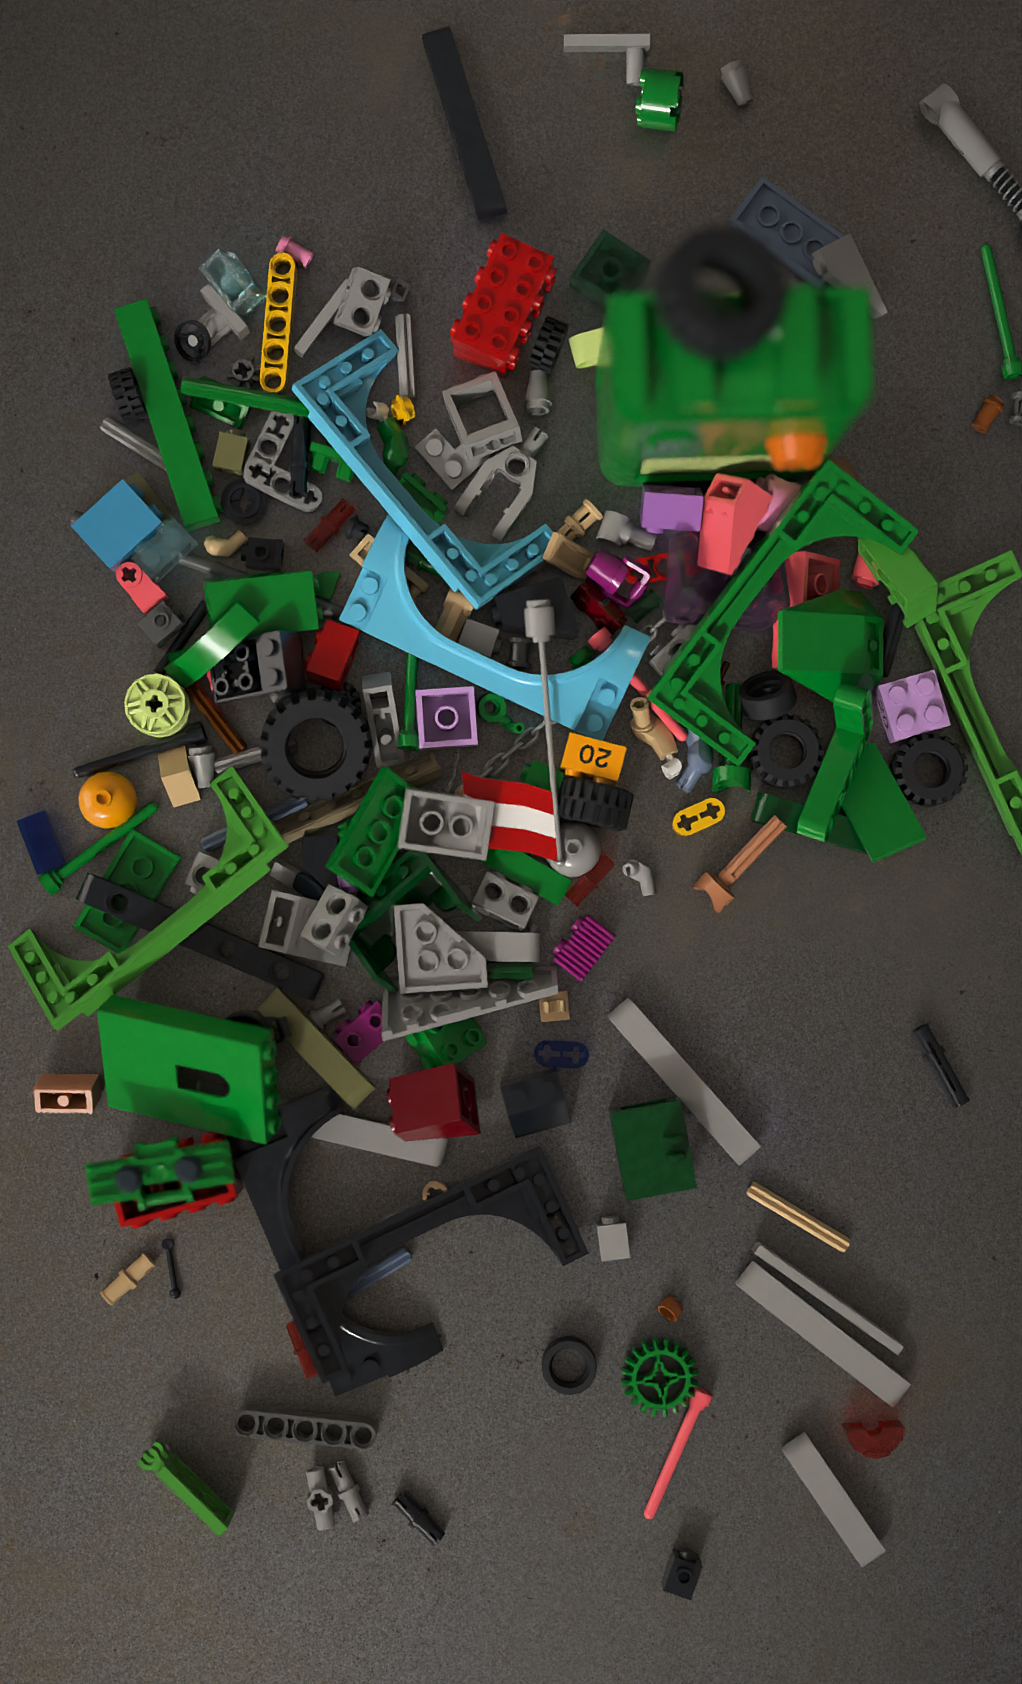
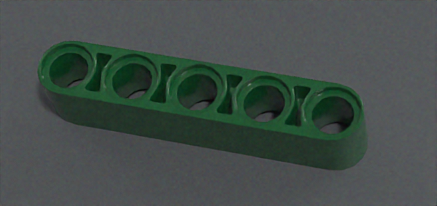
[750,792,886,859]

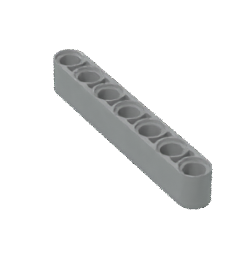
[607,997,761,1166]
[735,1260,912,1408]

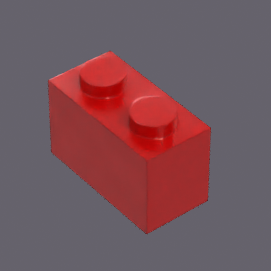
[304,619,361,692]

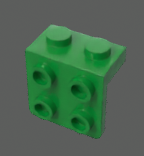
[405,1017,487,1070]

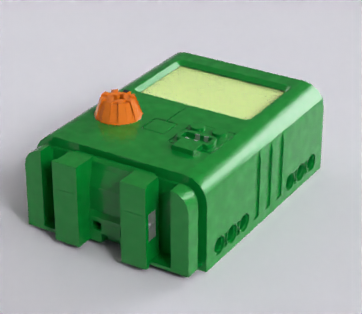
[595,285,873,487]

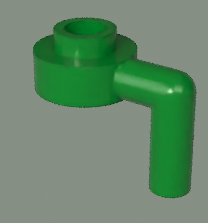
[476,693,525,734]

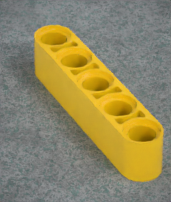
[260,253,298,395]

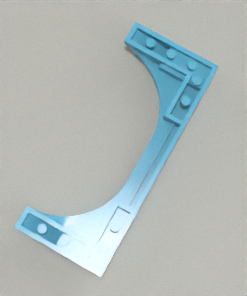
[292,329,553,610]
[339,515,651,741]

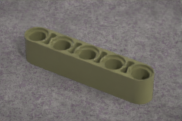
[257,987,376,1109]

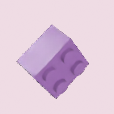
[640,484,704,535]

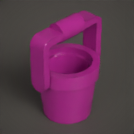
[584,549,651,607]

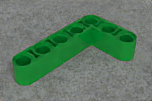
[797,682,873,842]

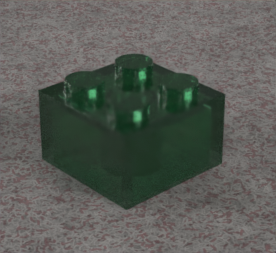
[570,229,651,310]

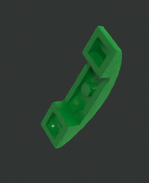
[164,600,261,689]
[475,848,572,906]

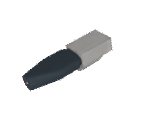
[270,858,325,901]

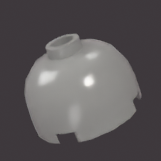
[546,820,602,878]

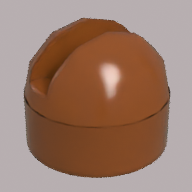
[657,1296,683,1322]

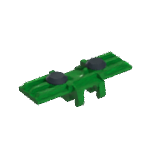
[85,1136,235,1210]

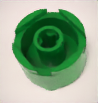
[635,68,684,132]

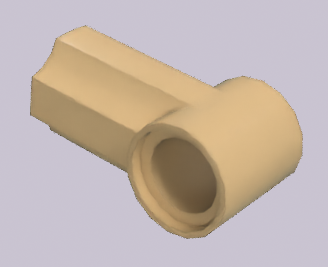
[435,588,475,642]

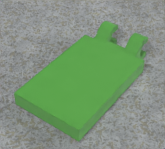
[138,1439,235,1537]

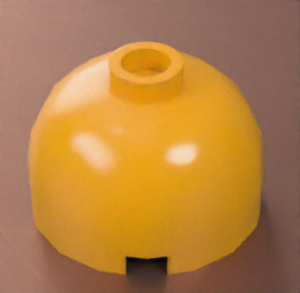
[78,771,138,829]

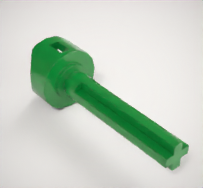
[712,683,752,793]

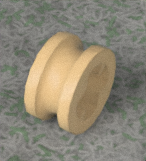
[422,1180,447,1200]

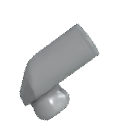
[622,859,657,896]

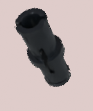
[391,1491,445,1547]

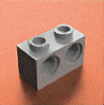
[333,266,391,336]
[470,871,539,932]
[300,884,368,958]

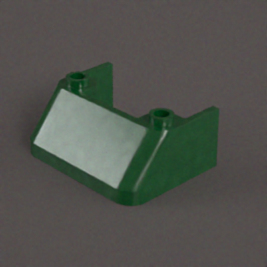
[342,850,482,994]

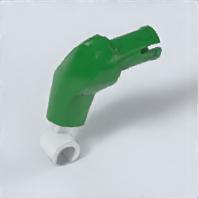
[366,401,409,477]

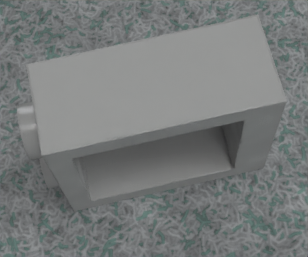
[442,371,523,462]

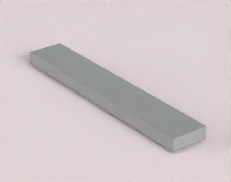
[751,1241,904,1355]

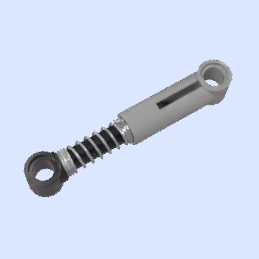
[919,83,1022,233]

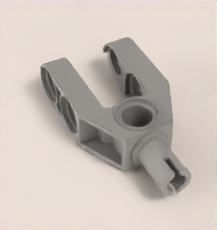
[454,426,549,542]

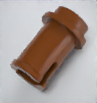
[971,394,1005,434]

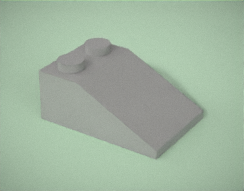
[397,787,495,860]

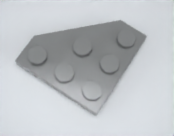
[394,904,488,994]

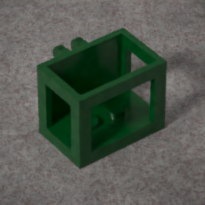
[608,1096,697,1201]

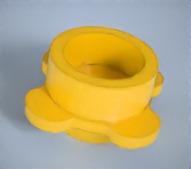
[391,394,415,426]

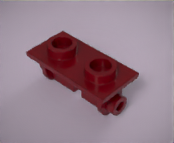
[570,579,628,638]

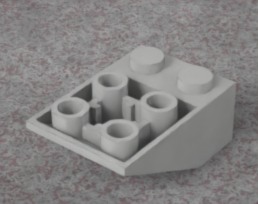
[258,890,351,967]

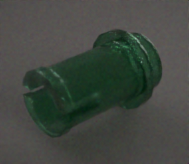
[625,588,663,624]

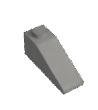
[812,233,888,319]
[362,672,405,768]

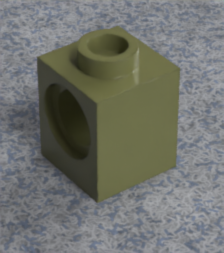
[212,429,251,477]

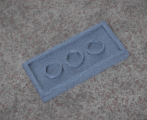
[728,176,855,288]

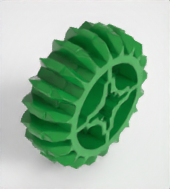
[621,1336,700,1417]

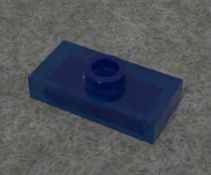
[17,810,66,875]

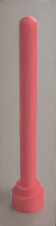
[587,626,688,741]
[644,1387,713,1519]

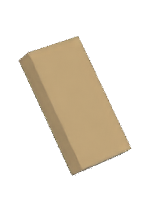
[542,532,594,581]

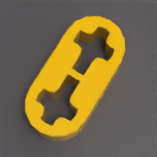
[672,798,725,836]

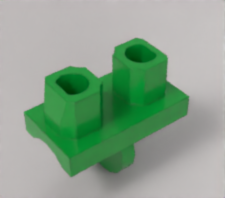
[309,440,355,483]

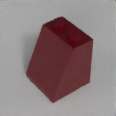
[387,1063,481,1142]

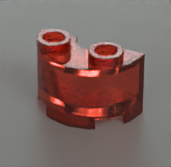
[841,1420,905,1459]

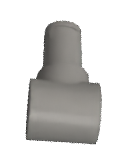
[596,510,657,551]

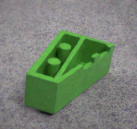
[858,537,939,628]

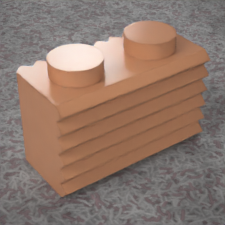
[33,1074,102,1114]

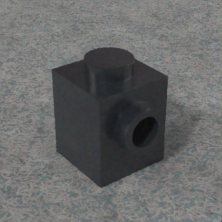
[661,1548,703,1600]

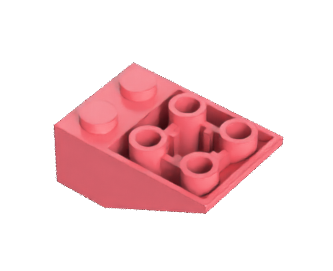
[697,473,773,575]

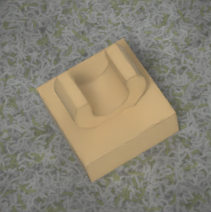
[539,990,570,1022]

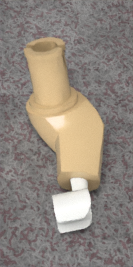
[630,697,682,780]

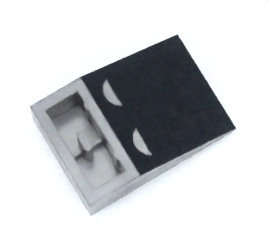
[210,630,306,704]

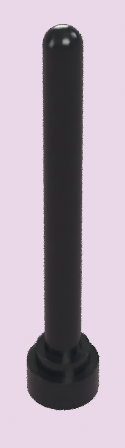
[73,721,208,778]

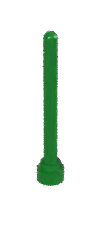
[980,244,1022,380]
[397,652,420,751]
[38,801,158,896]

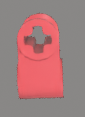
[116,562,170,615]

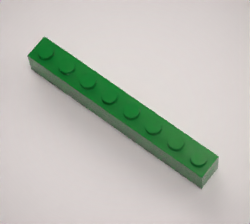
[114,298,223,532]

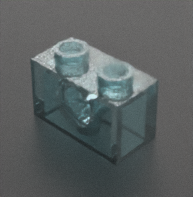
[199,248,267,316]

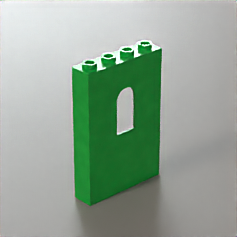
[97,995,281,1144]

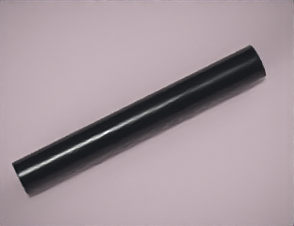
[153,600,207,675]

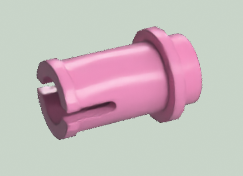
[276,236,314,269]

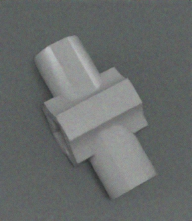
[306,1466,336,1530]

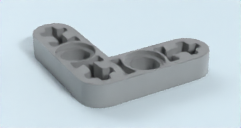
[243,411,322,513]

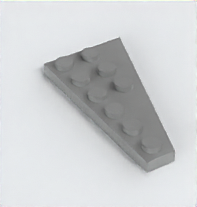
[382,966,558,1041]

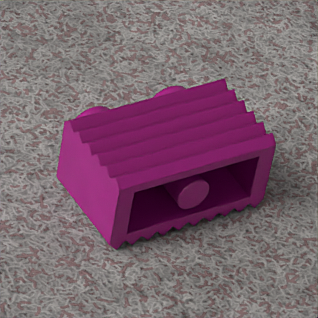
[552,914,616,981]

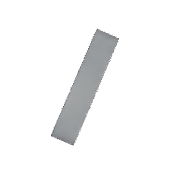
[456,931,541,962]
[781,1431,886,1568]

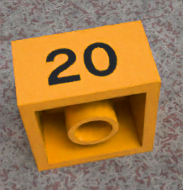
[560,732,627,785]

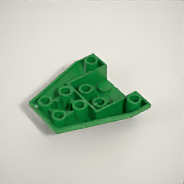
[778,589,883,703]

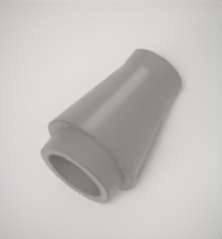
[720,59,754,106]
[524,370,552,415]
[187,745,216,788]

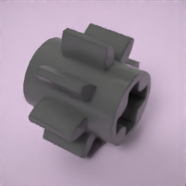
[226,354,261,389]

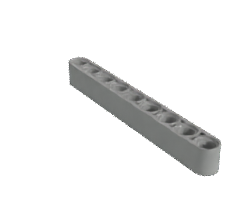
[195,1079,449,1167]

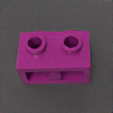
[333,1000,384,1065]

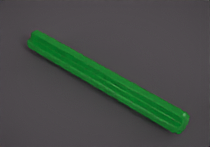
[181,377,310,418]

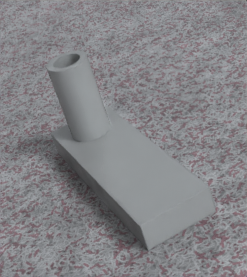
[563,34,650,86]
[293,278,365,358]

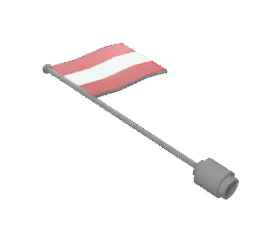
[462,599,566,867]

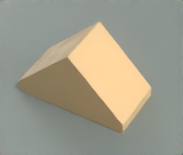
[158,744,202,808]

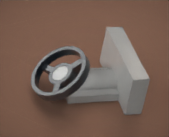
[174,283,250,361]

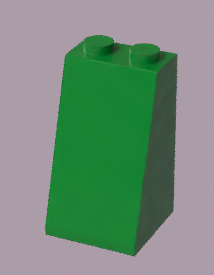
[203,569,323,638]

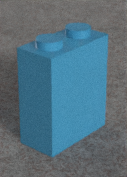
[71,479,166,573]

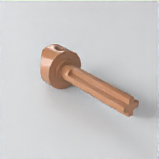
[692,815,787,913]

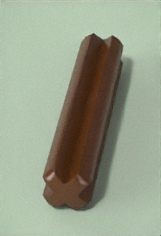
[185,681,247,754]

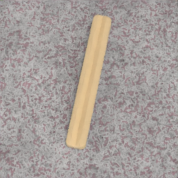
[746,1182,851,1252]

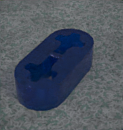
[534,1040,589,1068]

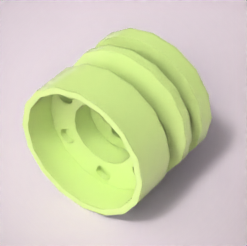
[124,674,192,739]

